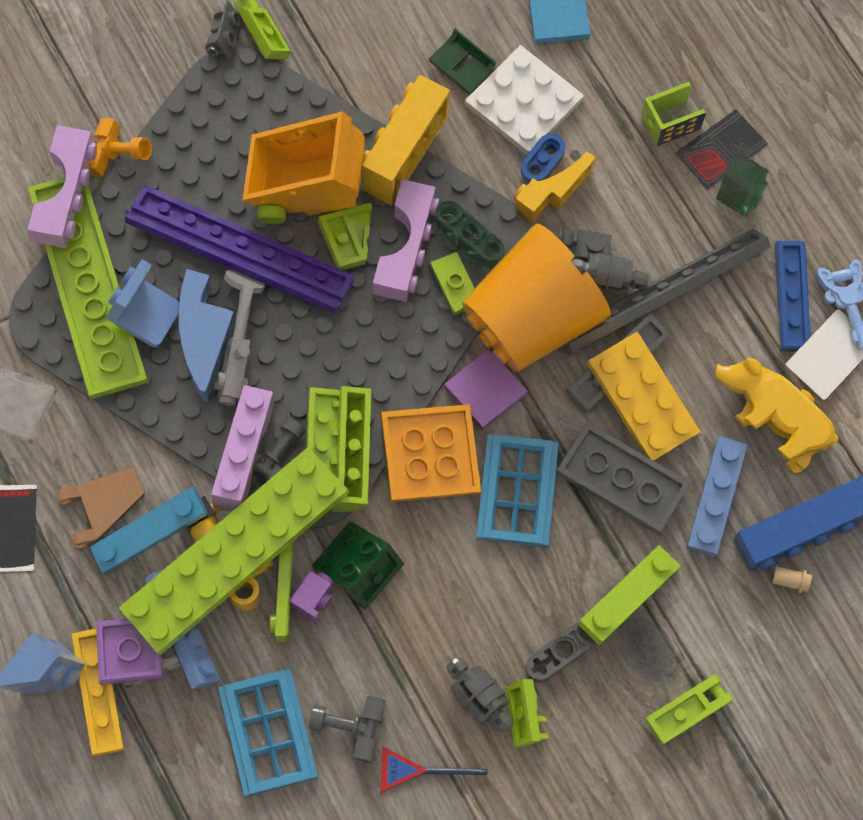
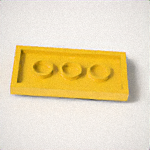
[587,331,701,461]

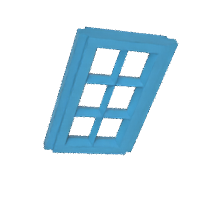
[476,434,559,547]
[218,669,318,797]

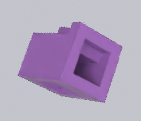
[290,571,335,624]

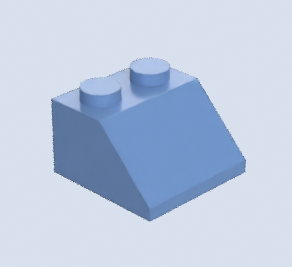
[0,633,85,695]

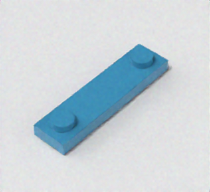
[90,487,208,575]

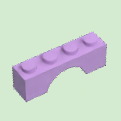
[27,125,97,248]
[373,179,440,302]
[211,385,274,512]

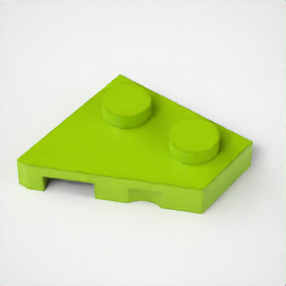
[318,202,372,270]

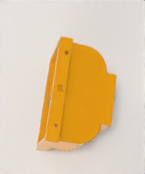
[243,111,365,216]

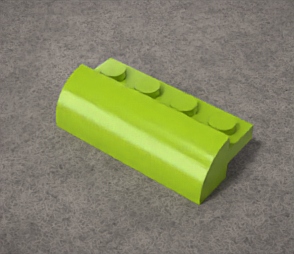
[306,386,371,512]

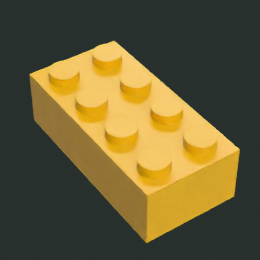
[361,75,450,206]

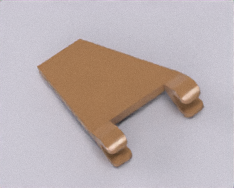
[57,466,144,550]

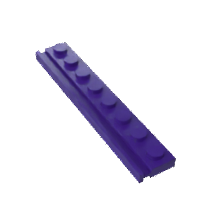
[125,185,355,314]

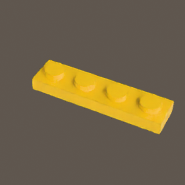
[71,629,125,757]

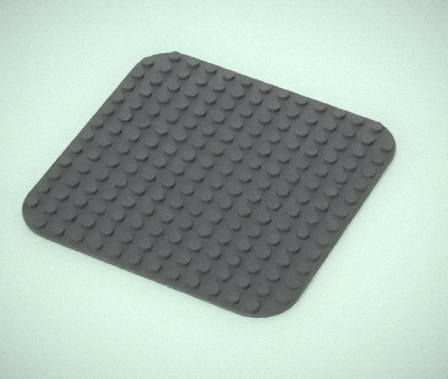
[9,47,529,529]

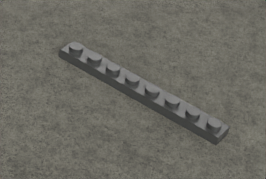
[563,229,771,353]

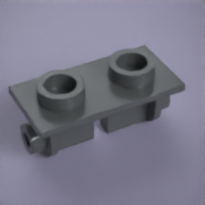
[205,0,242,60]

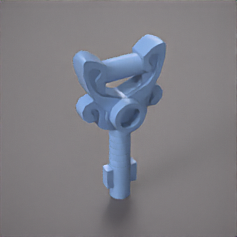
[814,259,863,350]

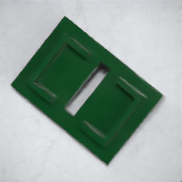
[429,28,497,95]

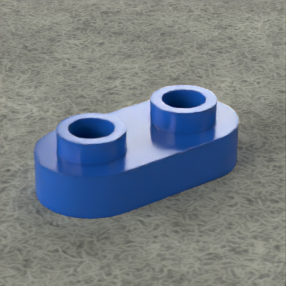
[521,134,566,184]

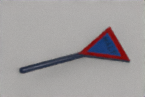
[381,746,488,793]

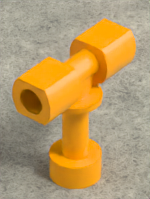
[88,118,152,177]

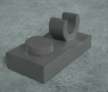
[553,226,612,262]

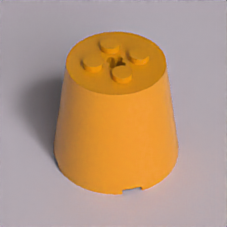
[462,224,611,372]

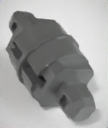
[571,253,649,296]
[446,657,514,733]

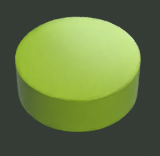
[257,205,287,224]

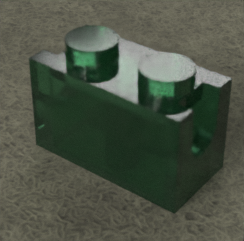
[716,153,769,216]

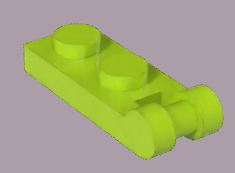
[645,674,734,746]

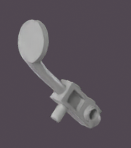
[214,269,265,406]

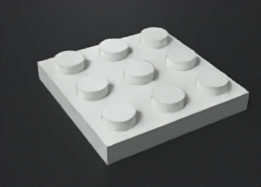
[465,45,584,155]

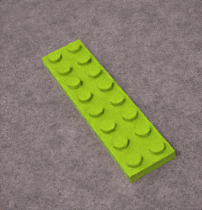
[28,177,148,400]
[119,447,349,656]

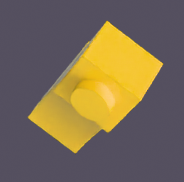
[514,151,596,223]

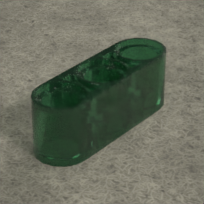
[435,200,505,272]

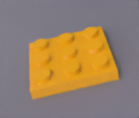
[380,404,481,502]

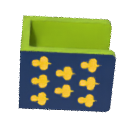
[641,82,706,146]

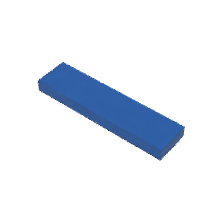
[775,241,811,352]

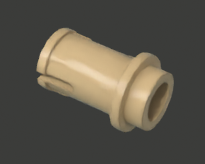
[772,565,812,594]

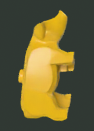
[715,358,838,474]

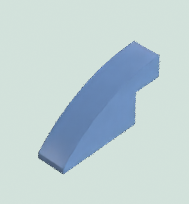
[179,269,236,402]

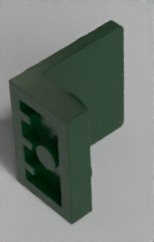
[312,522,404,610]

